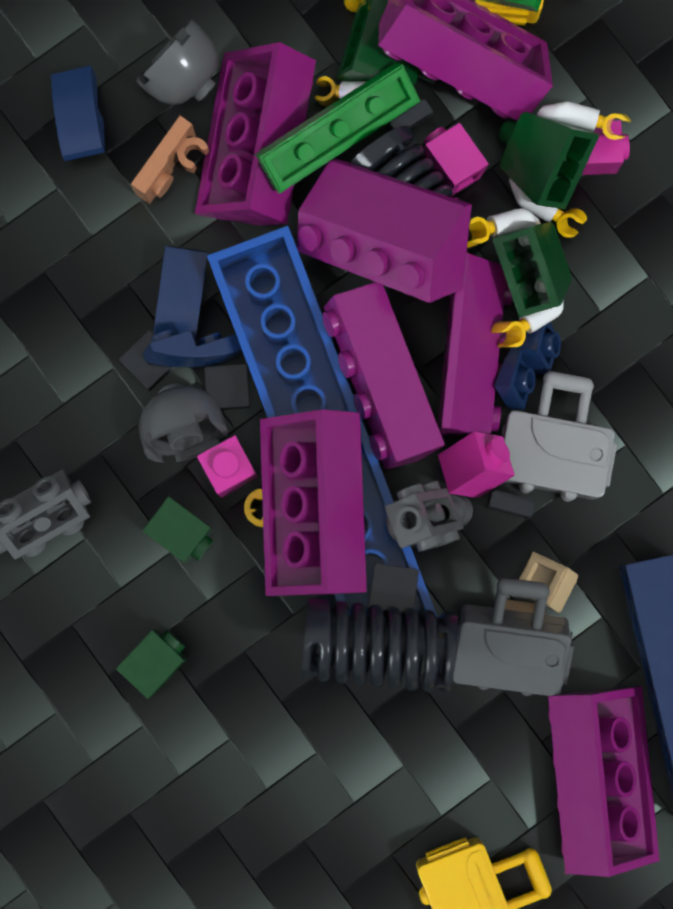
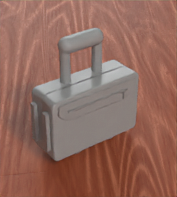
[501,371,617,502]

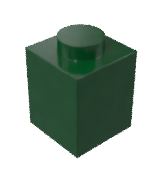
[143,496,214,563]
[116,629,188,699]

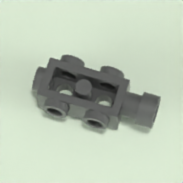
[0,469,92,560]
[384,481,473,552]

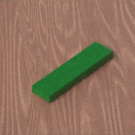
[255,62,421,194]

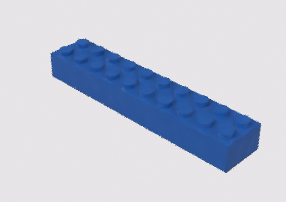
[207,226,437,617]

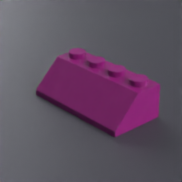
[378,0,553,121]
[195,42,316,226]
[297,158,472,303]
[437,253,512,439]
[323,282,445,470]
[260,410,367,596]
[548,686,660,877]

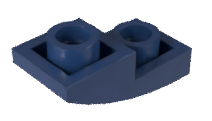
[51,65,105,161]
[153,245,207,341]
[494,322,561,410]
[142,329,242,368]

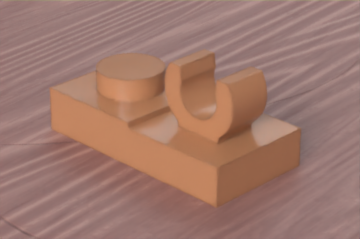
[131,116,209,204]

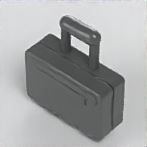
[453,578,574,696]

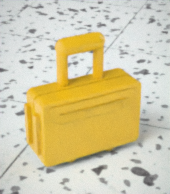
[416,837,552,909]

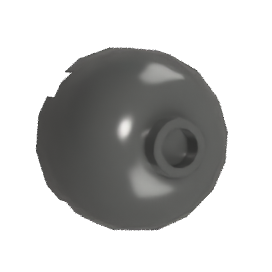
[135,19,217,105]
[139,383,228,463]

